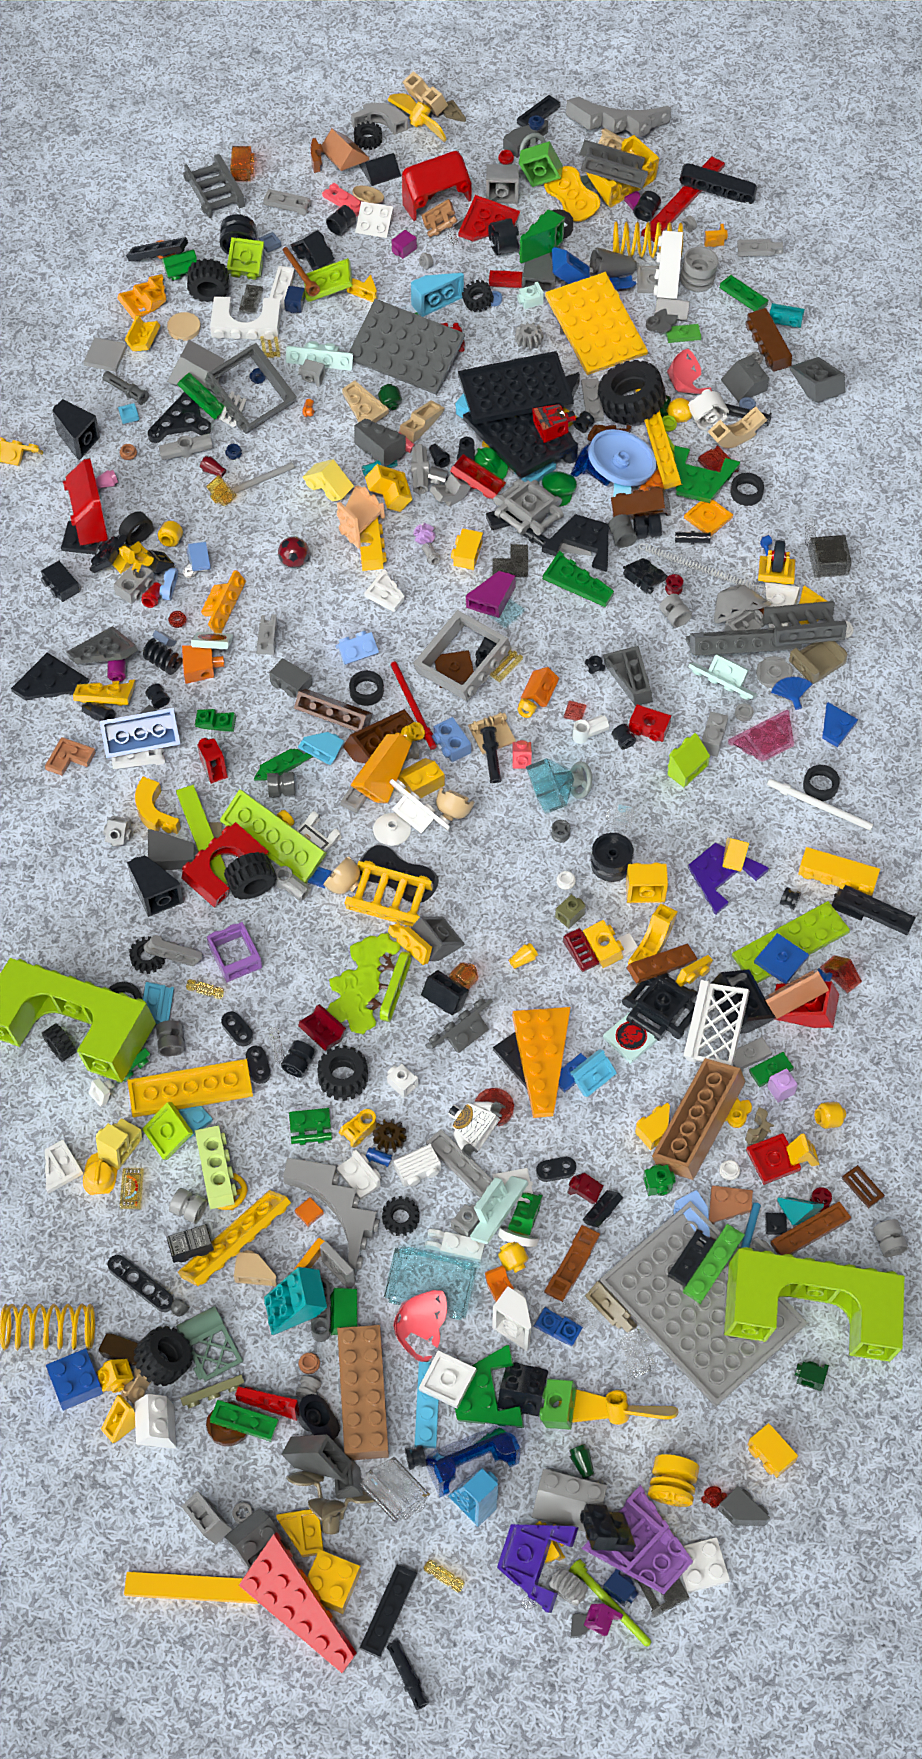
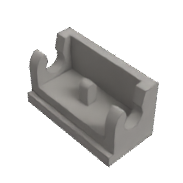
[724,604,765,631]
[256,614,278,655]

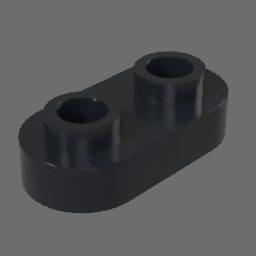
[221,1011,253,1047]
[245,1046,271,1084]
[536,1157,576,1182]

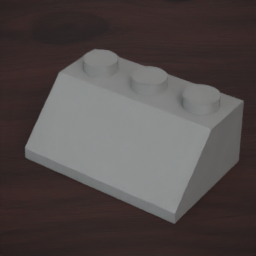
[532,1469,607,1532]

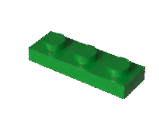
[719,275,769,311]
[177,372,224,420]
[210,1400,279,1442]

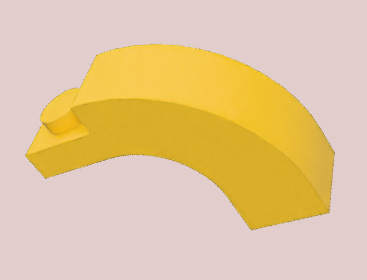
[135,776,181,834]
[628,903,678,965]

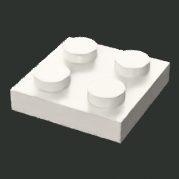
[418,1351,477,1409]
[681,1537,730,1593]

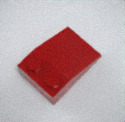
[774,981,839,1028]

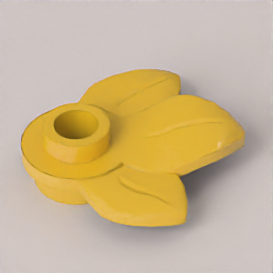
[725,1097,752,1128]

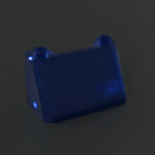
[426,1426,521,1498]

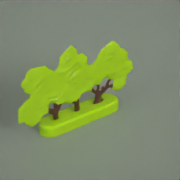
[327,933,412,1034]

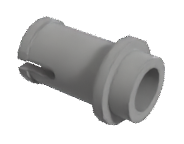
[421,542,440,565]

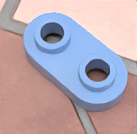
[160,568,178,601]

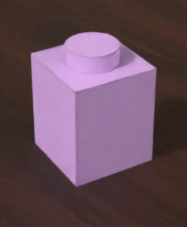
[767,1068,798,1103]

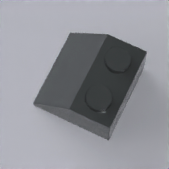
[721,355,769,403]
[411,916,465,961]

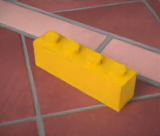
[798,847,880,896]

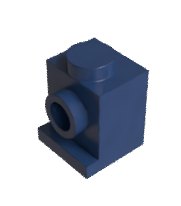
[603,1568,639,1607]

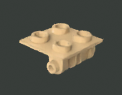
[468,712,516,754]

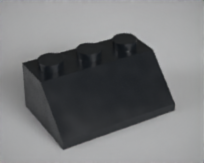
[710,969,776,1034]

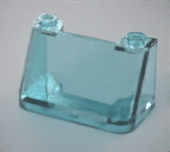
[384,1245,480,1320]

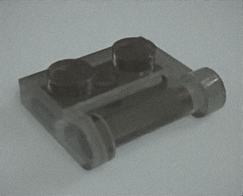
[633,1578,690,1618]

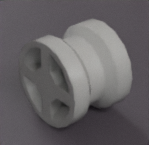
[296,1376,321,1398]

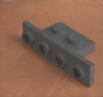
[425,998,493,1053]

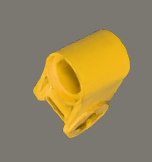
[339,1109,377,1148]

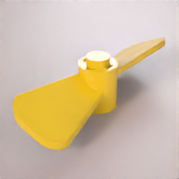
[387,93,447,142]
[558,1390,679,1425]

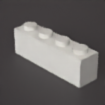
[653,231,683,300]

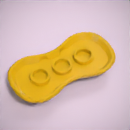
[544,166,600,222]

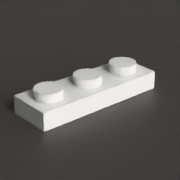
[269,266,295,309]

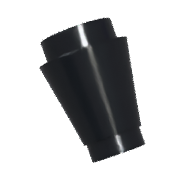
[429,444,450,468]

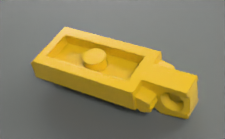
[388,923,432,965]

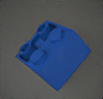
[552,247,590,284]

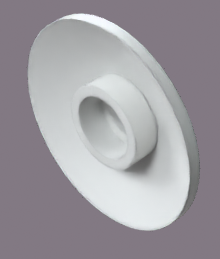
[373,813,411,846]

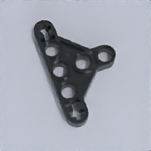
[147,392,211,443]

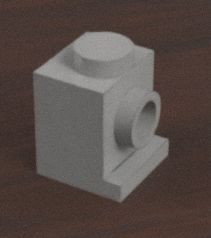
[298,359,325,387]
[451,1204,480,1237]

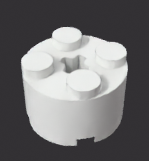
[688,389,729,430]

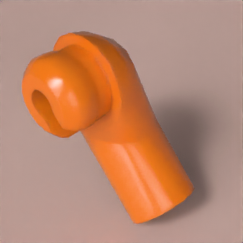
[302,399,314,417]

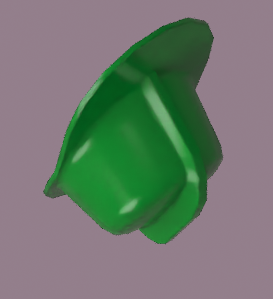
[475,447,508,480]

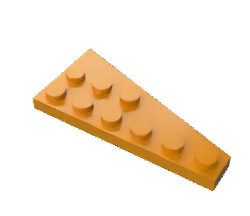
[512,1007,570,1118]

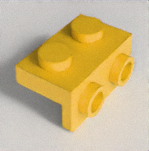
[125,316,161,351]

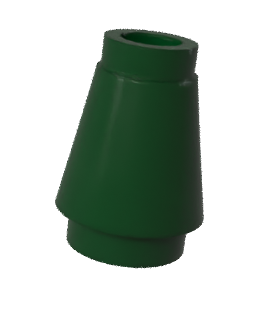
[569,1444,595,1479]

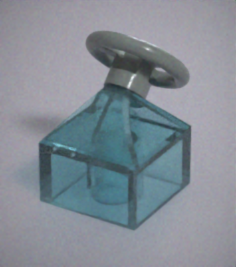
[526,758,592,814]

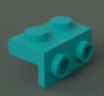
[769,303,805,328]

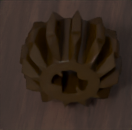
[372,1118,407,1153]

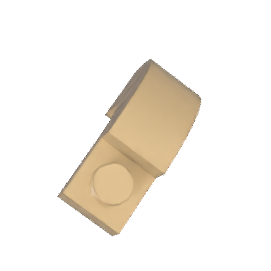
[708,406,767,448]

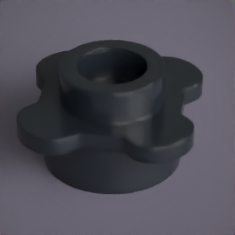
[585,655,605,674]

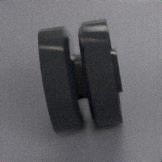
[219,214,256,255]
[591,832,634,882]

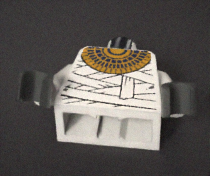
[448,1102,506,1159]

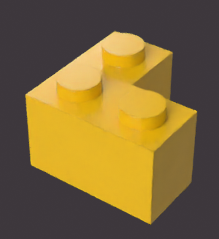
[365,464,413,512]

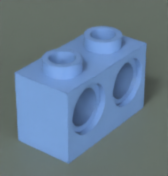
[432,717,471,762]

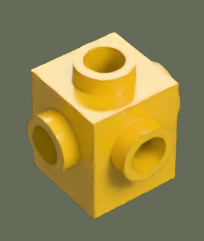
[96,1359,134,1393]

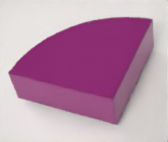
[624,191,640,210]

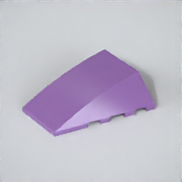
[582,1485,693,1595]

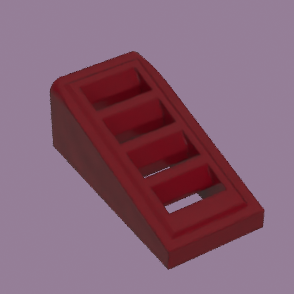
[563,928,599,972]

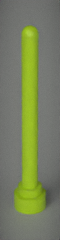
[568,1559,651,1647]

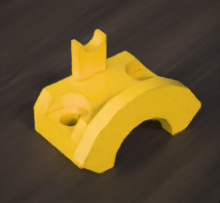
[119,545,154,573]

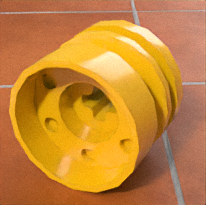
[648,1454,700,1507]

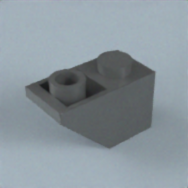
[718,1486,770,1526]

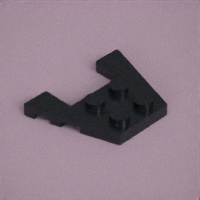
[542,514,608,572]

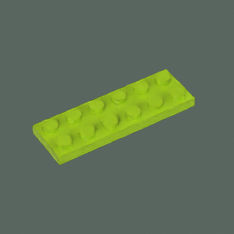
[219,789,327,884]
[732,901,850,983]

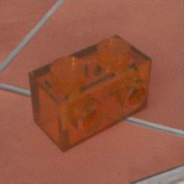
[230,146,255,181]

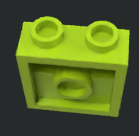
[227,237,265,280]

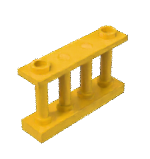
[344,861,433,927]

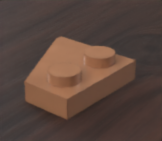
[709,1186,753,1224]

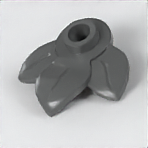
[646,308,678,333]

